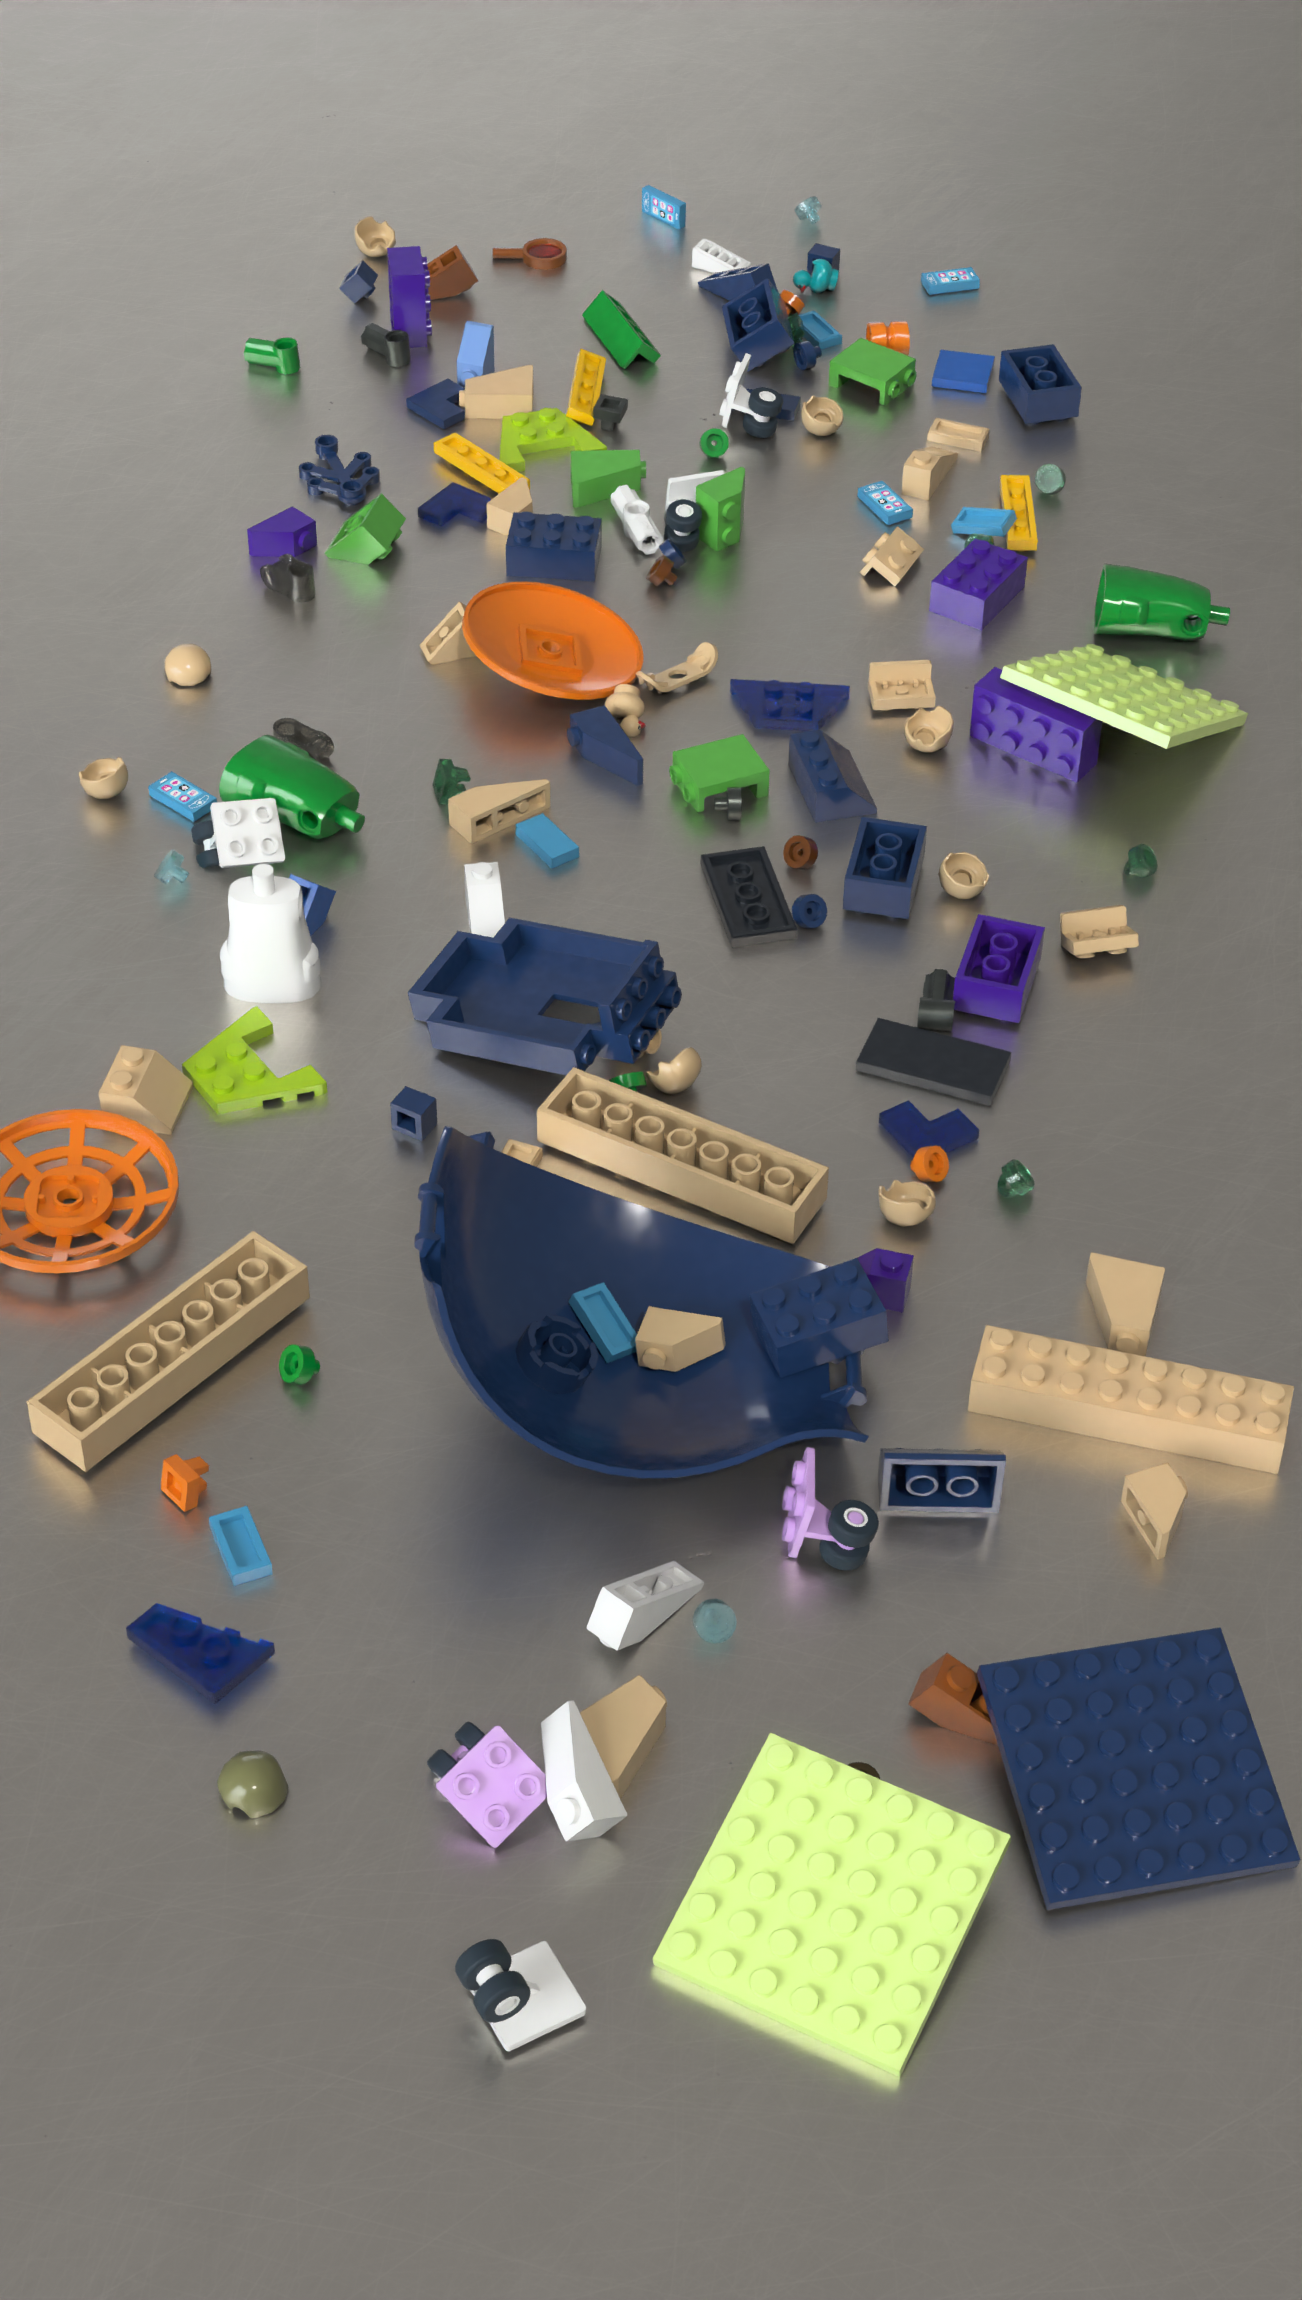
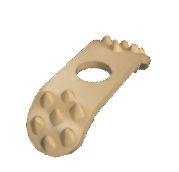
[635,642,718,694]

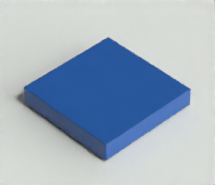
[932,350,995,393]

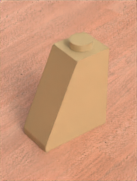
[459,365,534,419]
[1086,1252,1165,1356]
[580,1675,667,1800]

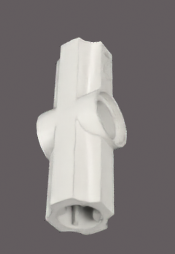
[611,485,663,555]

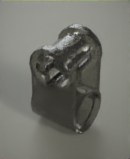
[260,553,316,602]
[273,718,334,762]

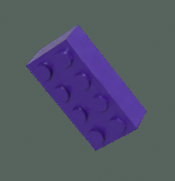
[969,667,1102,783]

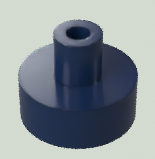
[793,341,822,370]
[655,538,687,569]
[792,894,827,928]

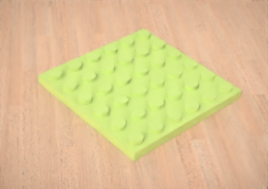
[1000,644,1248,749]
[653,1733,1011,2077]

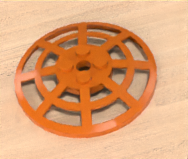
[0,1109,179,1274]

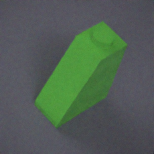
[570,450,646,508]

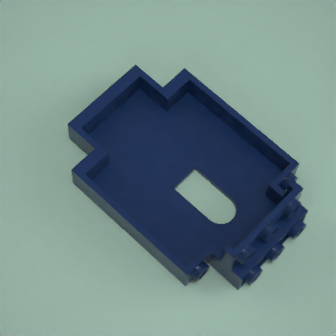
[408,917,682,1075]

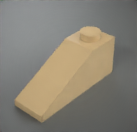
[901,446,958,501]
[448,779,550,844]

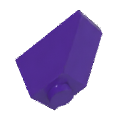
[247,506,317,557]
[857,1248,914,1313]

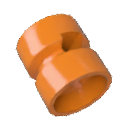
[866,321,910,356]

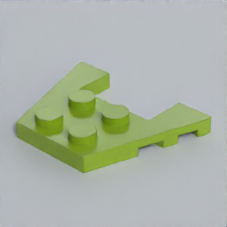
[499,408,607,472]
[182,1006,328,1115]

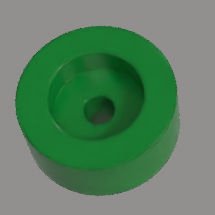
[699,428,729,458]
[609,1071,647,1092]
[279,1344,320,1385]

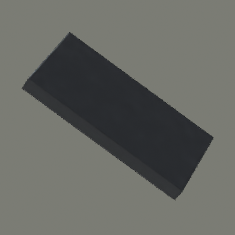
[700,846,797,948]
[856,1018,1011,1106]

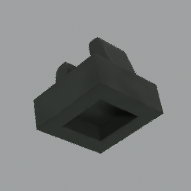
[593,394,628,431]

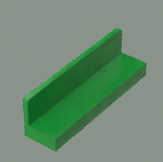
[582,290,661,369]

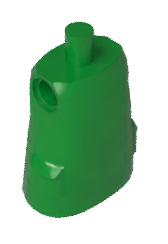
[1094,564,1230,640]
[219,734,365,839]

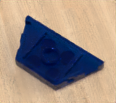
[730,679,850,731]

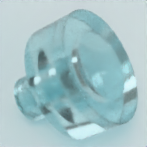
[794,196,822,224]
[154,849,189,884]
[693,1599,737,1643]

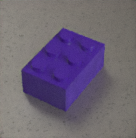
[387,246,432,348]
[929,538,1028,631]
[953,914,1045,1023]

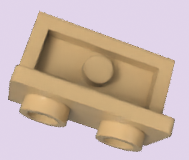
[859,526,924,586]
[868,660,936,711]
[1060,905,1139,958]

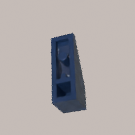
[698,263,779,301]
[567,705,643,786]

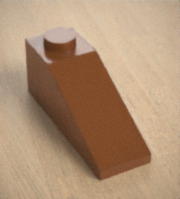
[428,245,478,300]

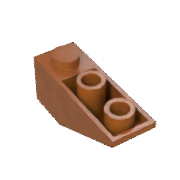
[908,1653,998,1746]

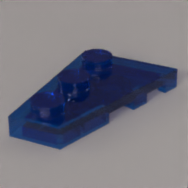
[126,1603,275,1704]

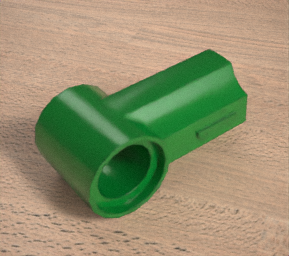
[244,337,301,375]

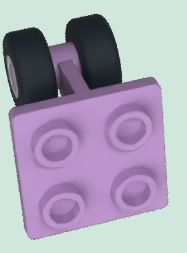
[782,1447,879,1570]
[427,1722,547,1848]

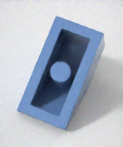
[457,321,495,387]

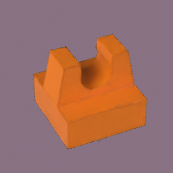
[161,1454,209,1512]

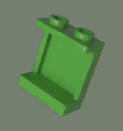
[829,338,917,406]
[669,734,770,813]

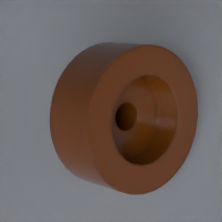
[646,555,678,586]
[783,835,818,870]

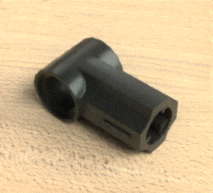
[361,323,411,367]
[917,969,955,1032]

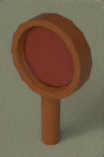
[493,238,567,270]

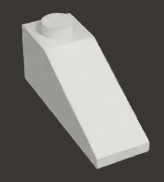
[464,862,505,937]
[586,1561,704,1651]
[541,1700,628,1842]

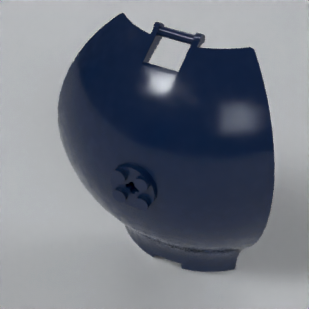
[414,1126,869,1478]

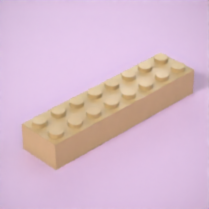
[537,1067,829,1244]
[27,1231,310,1472]
[968,1325,1294,1474]

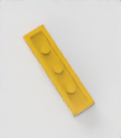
[566,349,606,426]
[434,432,530,494]
[1000,475,1038,552]

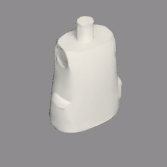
[220,864,321,1003]

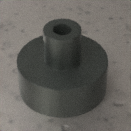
[714,787,742,820]

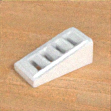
[692,238,751,273]

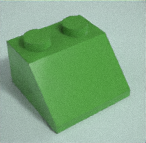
[696,467,746,552]
[324,493,406,565]

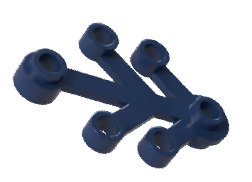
[299,435,380,505]

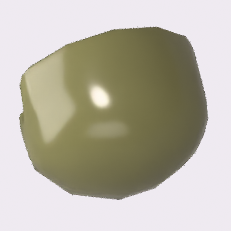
[217,1750,289,1818]

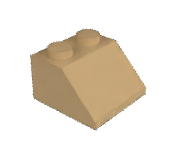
[99,1045,193,1135]

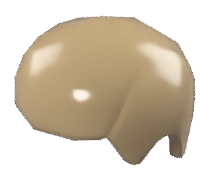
[355,216,396,257]
[801,396,844,436]
[164,644,211,686]
[904,705,954,753]
[79,757,128,800]
[938,852,989,899]
[646,1047,702,1095]
[879,1179,936,1227]

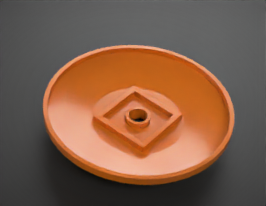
[462,582,644,700]

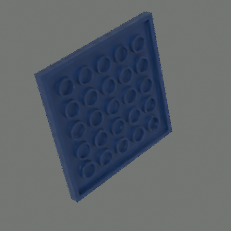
[977,1627,1301,1910]

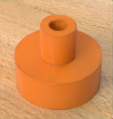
[780,290,805,315]
[910,1146,949,1183]

